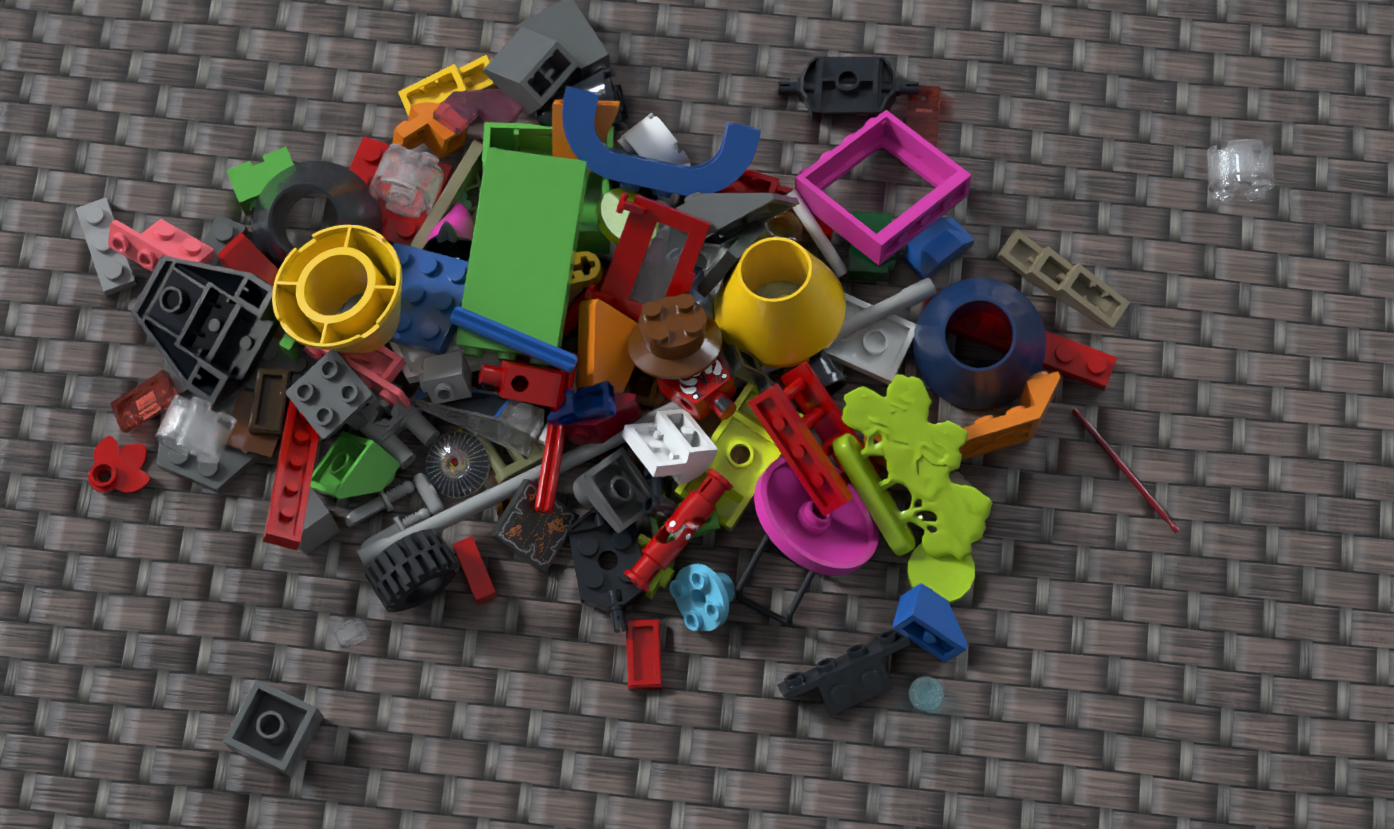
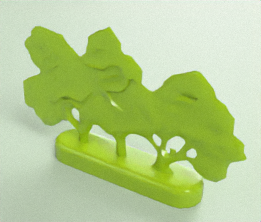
[833,374,992,561]

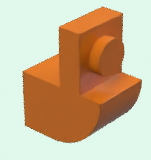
[391,102,469,160]

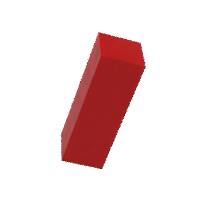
[453,536,497,605]

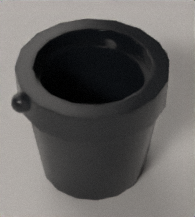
[795,349,848,396]

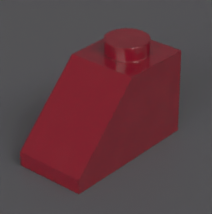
[563,390,642,445]

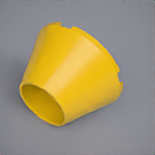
[272,225,402,354]
[714,237,846,368]

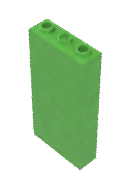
[455,147,589,367]

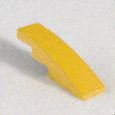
[398,55,501,116]

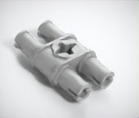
[353,383,440,469]

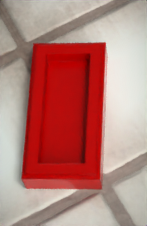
[626,619,663,690]

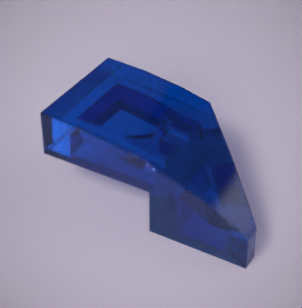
[547,380,616,425]

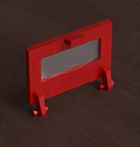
[583,192,711,321]

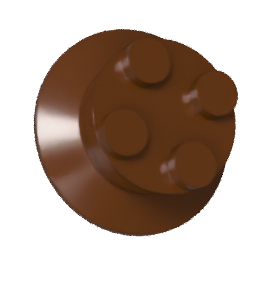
[628,294,722,380]

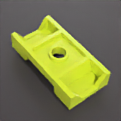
[675,382,804,531]

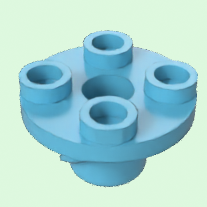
[669,564,735,631]

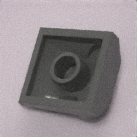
[573,447,652,533]

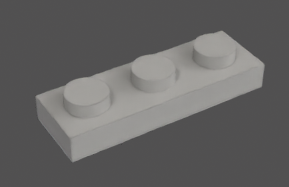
[76,197,137,296]

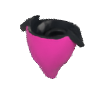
[427,202,475,262]

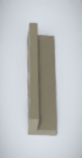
[410,140,483,251]

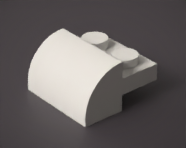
[622,409,718,485]

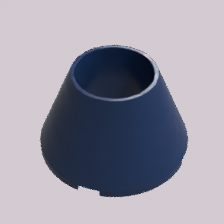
[913,278,1046,410]

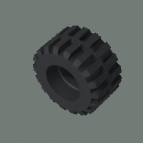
[365,529,460,613]

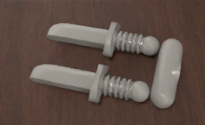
[345,473,444,548]

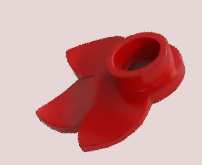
[88,435,151,494]

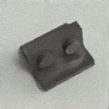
[286,350,374,440]

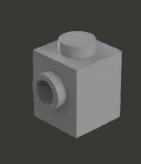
[419,350,472,405]

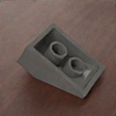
[675,192,800,248]

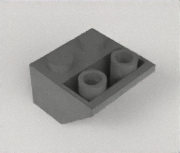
[482,27,580,116]

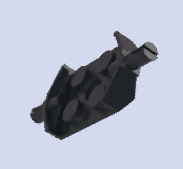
[778,57,919,120]
[568,507,645,633]

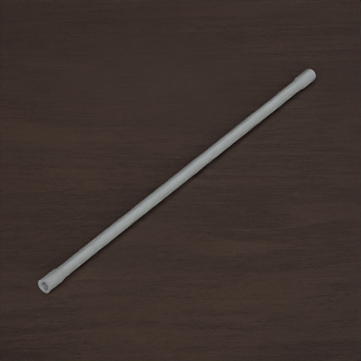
[357,277,937,569]

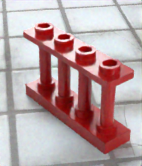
[747,361,880,516]

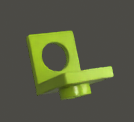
[638,534,675,599]

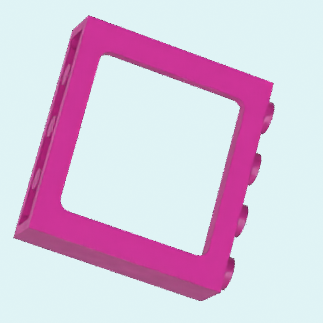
[795,110,972,266]

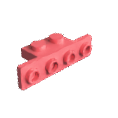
[108,219,214,272]
[303,346,411,409]

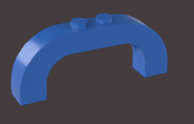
[562,86,761,198]

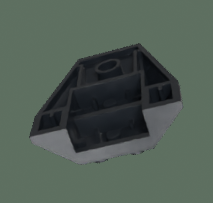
[131,255,280,407]

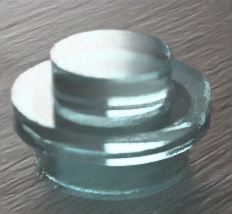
[909,677,944,712]

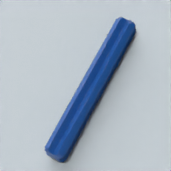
[450,306,578,373]

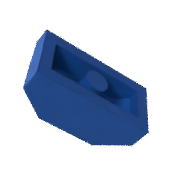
[903,216,974,280]

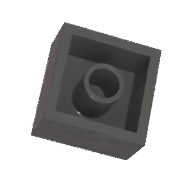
[223,679,324,778]

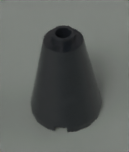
[537,67,629,132]

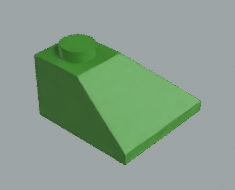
[310,431,401,499]

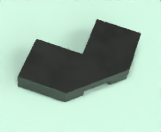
[723,344,797,410]

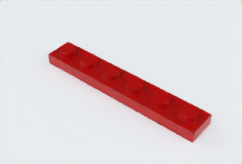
[923,290,1117,391]
[263,400,319,551]

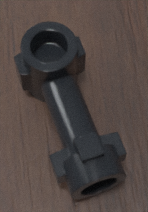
[643,468,677,522]

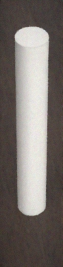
[785,189,849,278]

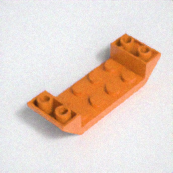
[863,371,1060,468]

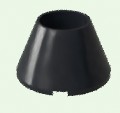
[252,161,382,270]

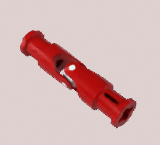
[623,468,733,593]

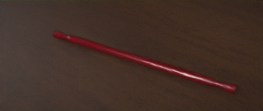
[1072,407,1180,534]

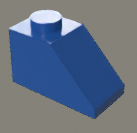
[892,583,968,663]

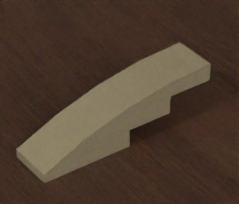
[996,230,1130,329]

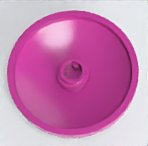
[754,457,879,576]

